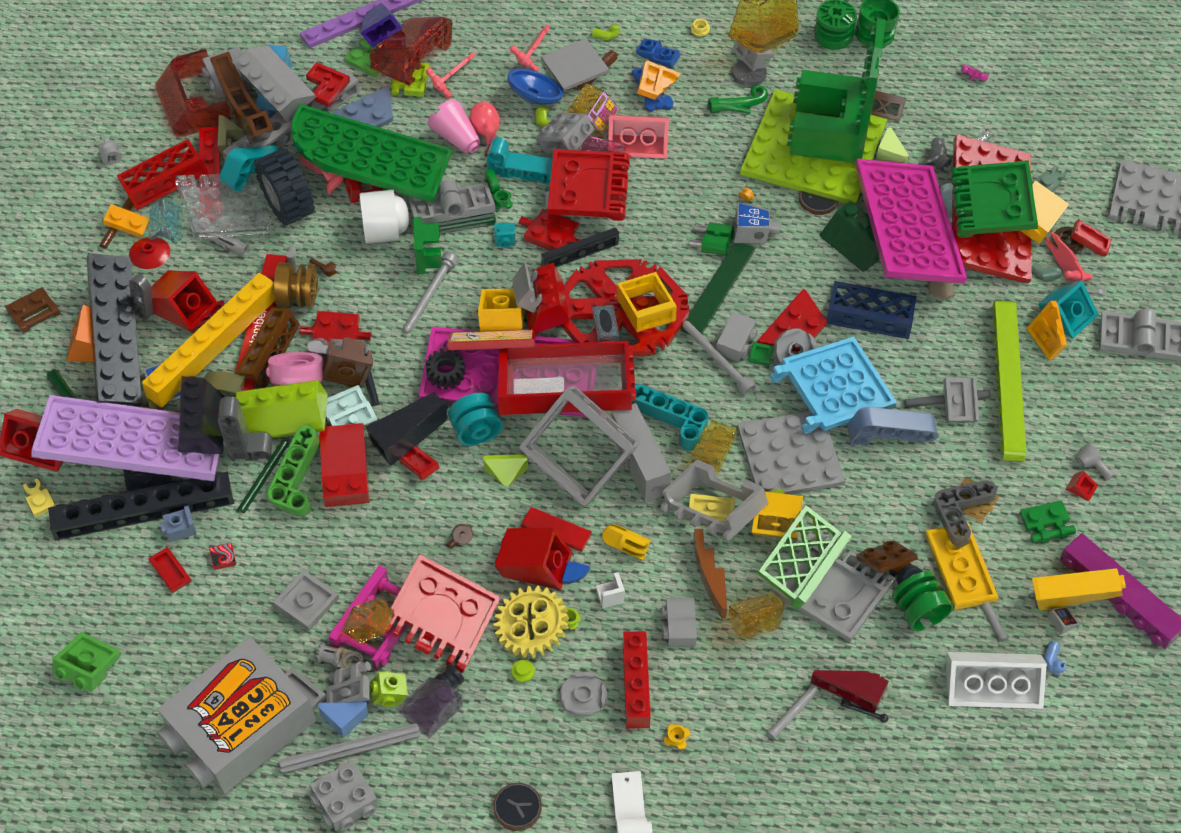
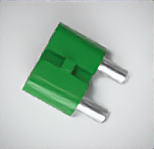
[689,222,734,256]

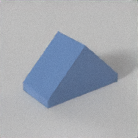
[318,702,368,738]

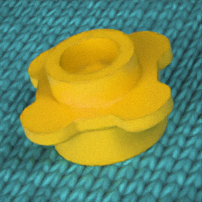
[663,724,690,750]

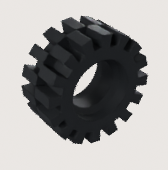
[426,348,465,390]

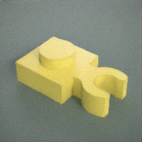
[23,478,55,518]

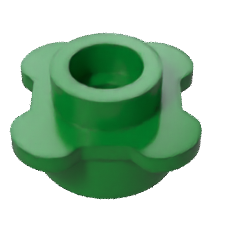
[492,190,513,210]

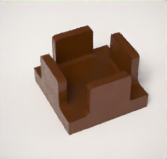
[322,337,374,388]

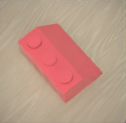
[608,114,669,158]

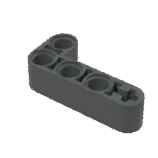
[218,397,272,461]

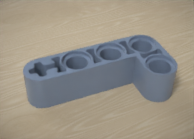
[847,407,938,447]

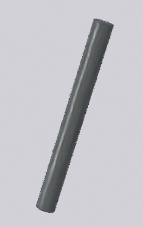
[904,390,991,408]

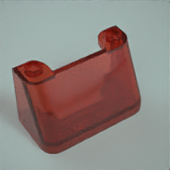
[370,16,453,86]

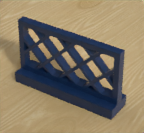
[827,281,917,339]

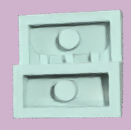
[326,385,377,426]

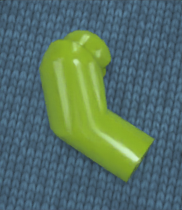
[592,24,620,41]
[535,106,551,128]

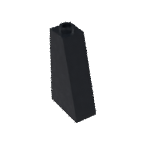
[366,392,448,466]

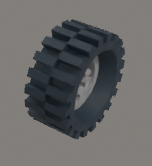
[254,148,315,226]

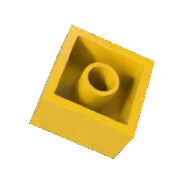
[478,288,525,331]

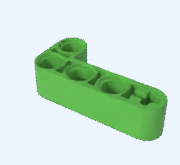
[267,425,320,517]

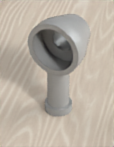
[1076,443,1115,481]

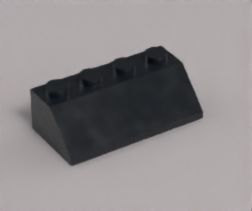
[178,376,224,454]

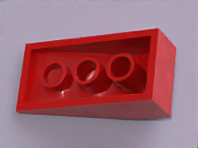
[320,423,370,507]

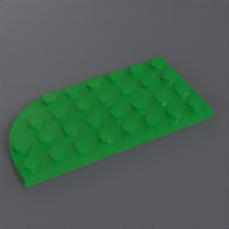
[291,104,453,203]

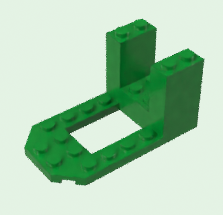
[787,18,886,163]

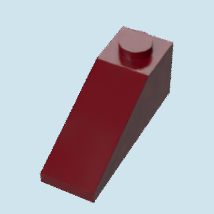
[810,670,889,712]

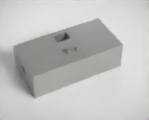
[611,403,671,503]

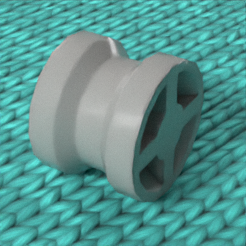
[98,140,122,165]

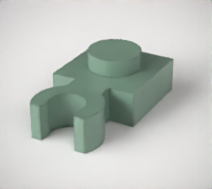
[1033,166,1067,192]

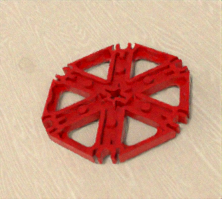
[560,259,689,357]

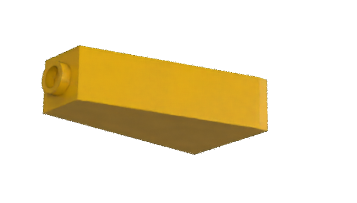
[1032,568,1126,611]

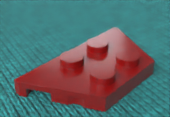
[757,288,827,351]

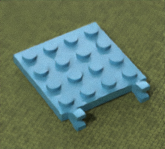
[769,337,897,434]

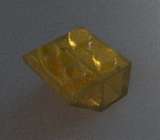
[728,592,785,639]

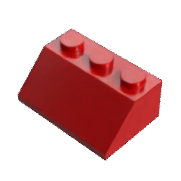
[526,263,570,334]
[0,409,64,472]

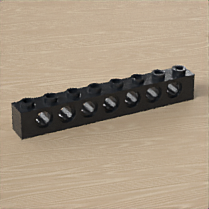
[48,471,234,541]

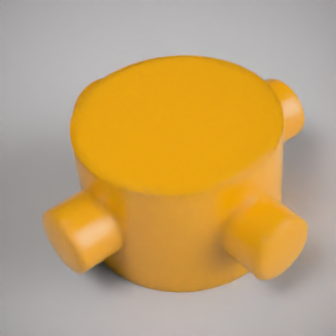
[739,187,754,202]

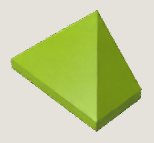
[483,454,528,486]

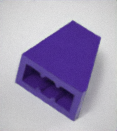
[360,3,403,47]

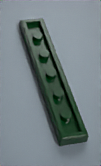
[681,243,755,335]

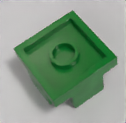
[413,217,441,274]

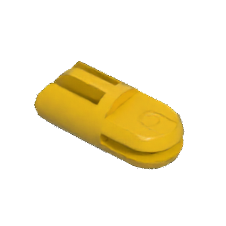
[602,524,651,560]

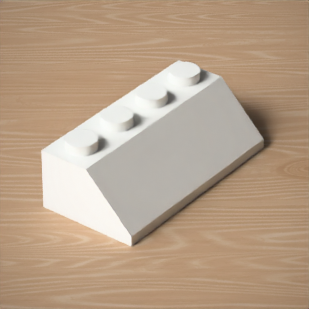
[946,652,1047,709]

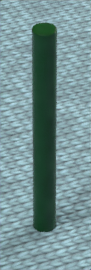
[237,440,289,514]

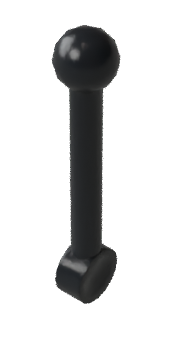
[840,700,889,723]

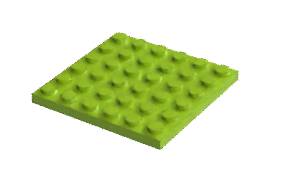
[740,89,888,205]

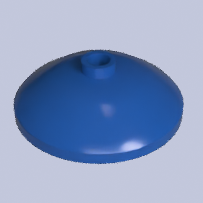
[507,69,564,105]

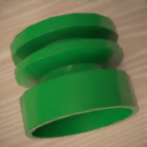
[814,0,857,50]
[855,0,900,47]
[891,571,954,632]

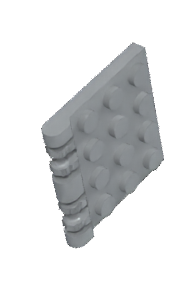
[1108,160,1181,235]
[773,532,896,643]

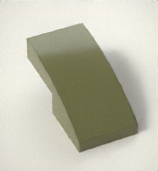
[205,371,246,397]

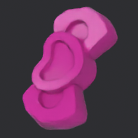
[961,64,989,81]

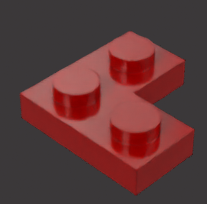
[306,62,350,107]

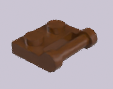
[5,287,61,334]

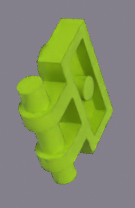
[390,61,430,97]

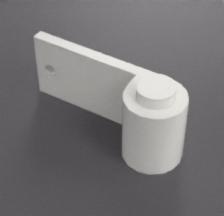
[612,771,652,833]

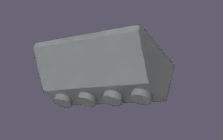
[232,46,316,122]

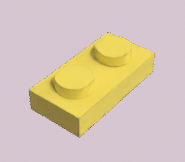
[688,494,735,522]

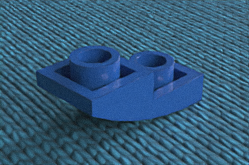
[636,38,680,69]

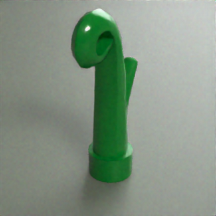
[708,85,768,114]

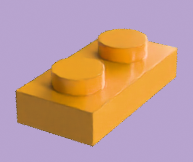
[103,204,150,237]

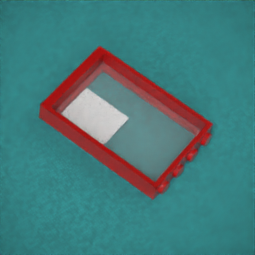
[498,341,636,415]

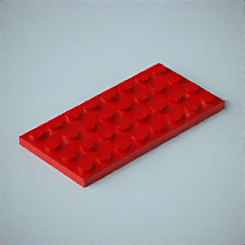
[952,134,1032,283]

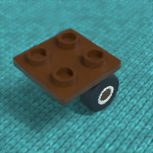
[856,540,923,585]

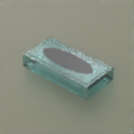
[592,305,619,342]

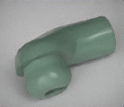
[1031,263,1062,281]

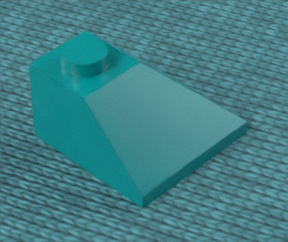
[1038,280,1099,339]

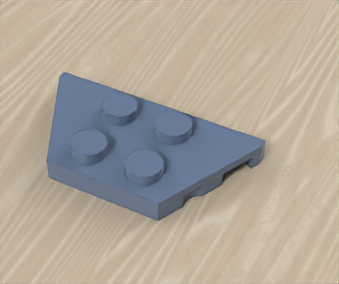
[332,85,393,127]

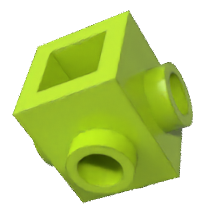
[369,671,408,707]

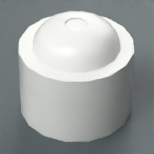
[360,189,409,244]

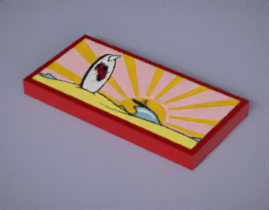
[447,329,536,351]

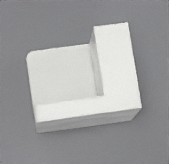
[596,572,625,608]

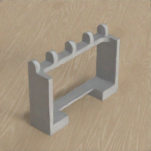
[660,460,768,541]

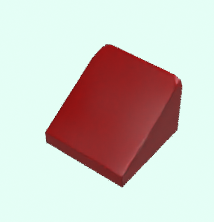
[1065,471,1098,501]

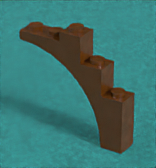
[210,52,273,144]

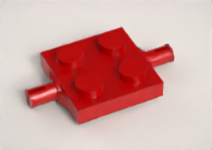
[519,209,580,251]
[299,311,372,342]

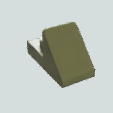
[218,115,244,157]

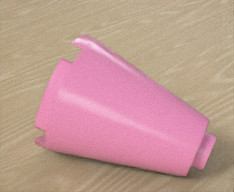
[427,99,480,154]

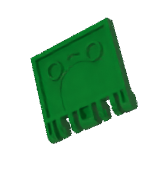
[950,161,1038,238]

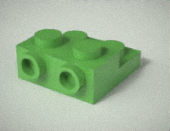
[52,632,120,692]

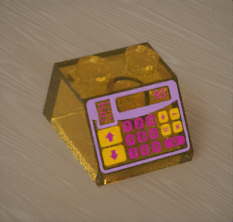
[568,84,621,138]

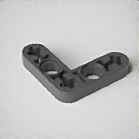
[129,274,154,320]
[934,481,997,547]

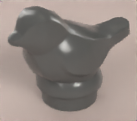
[920,137,953,171]

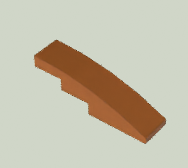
[693,529,727,618]

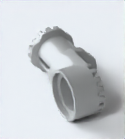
[315,642,364,669]

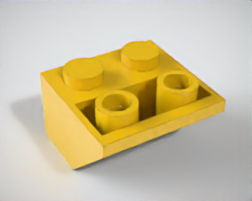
[752,492,803,541]

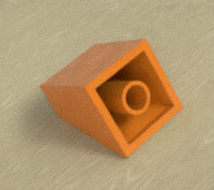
[66,305,94,362]

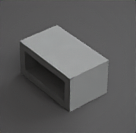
[716,312,758,362]

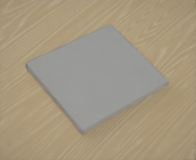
[541,38,610,91]

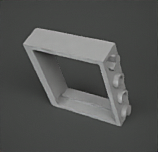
[519,385,640,506]

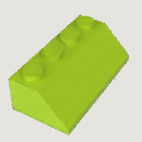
[236,380,328,438]

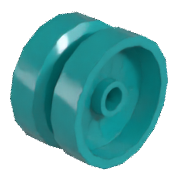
[448,393,503,446]

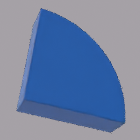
[562,561,590,584]

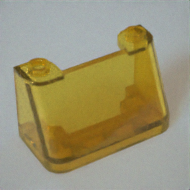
[728,0,799,53]

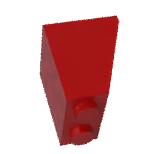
[151,270,218,331]
[494,528,573,591]

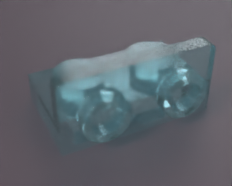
[148,198,183,242]

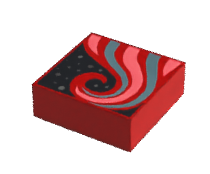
[209,543,237,570]

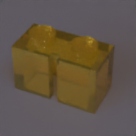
[693,420,736,473]
[342,599,394,643]

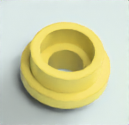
[691,19,710,37]

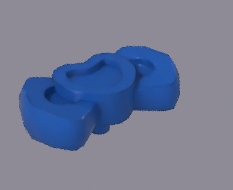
[644,95,674,112]

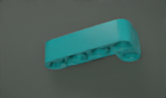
[487,137,553,184]
[219,145,279,192]
[632,384,709,451]

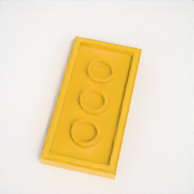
[925,522,999,610]

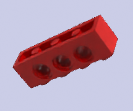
[623,631,651,729]

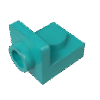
[494,223,516,248]

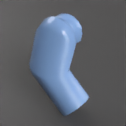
[1043,641,1066,674]

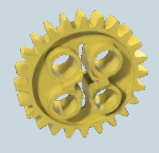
[494,585,569,659]

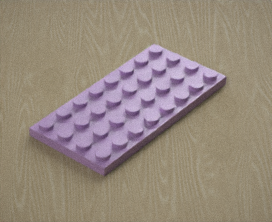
[32,395,220,481]

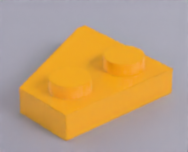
[637,60,680,100]
[1026,301,1067,360]

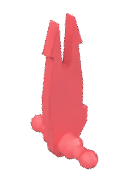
[510,24,550,72]
[426,52,476,99]
[1045,231,1092,282]

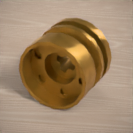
[274,263,318,308]

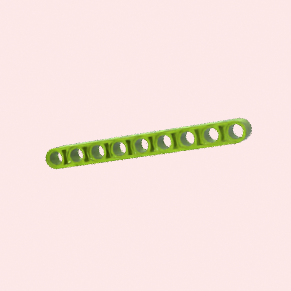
[992,301,1026,462]

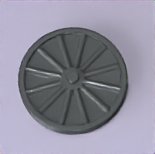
[732,61,767,86]

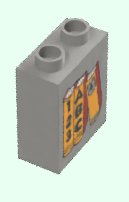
[157,637,316,794]

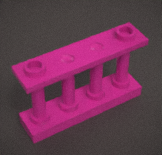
[328,565,409,671]

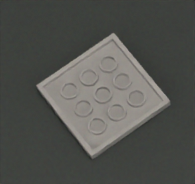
[737,411,845,495]

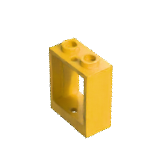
[617,272,677,332]

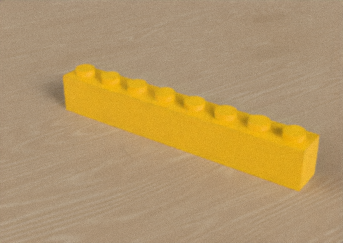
[142,273,275,408]

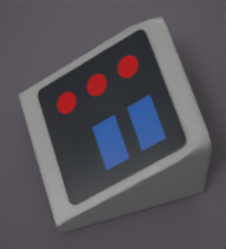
[1048,606,1080,634]

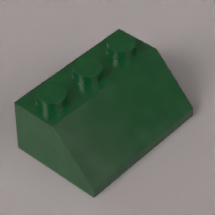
[820,201,880,272]

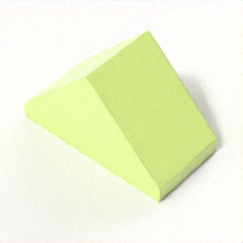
[876,127,909,163]

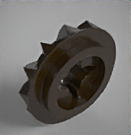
[1052,227,1084,254]

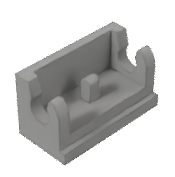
[732,32,775,71]
[512,263,542,313]

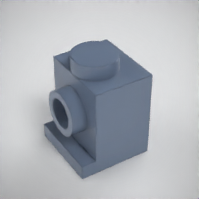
[160,506,196,542]

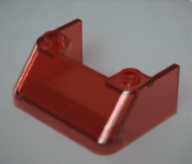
[155,49,231,137]

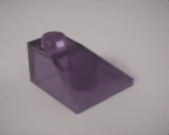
[396,677,463,739]

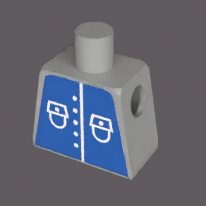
[734,202,781,244]

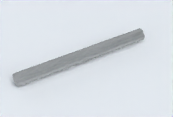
[279,723,420,773]

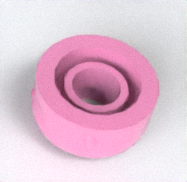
[266,352,324,386]

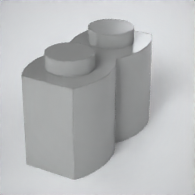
[662,597,697,647]

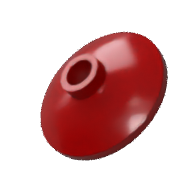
[129,236,170,269]

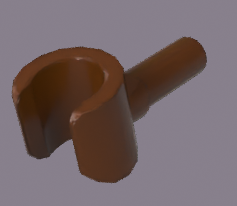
[310,258,337,277]

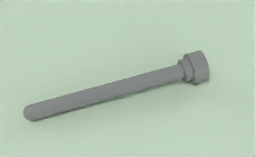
[403,252,459,333]
[682,321,757,397]

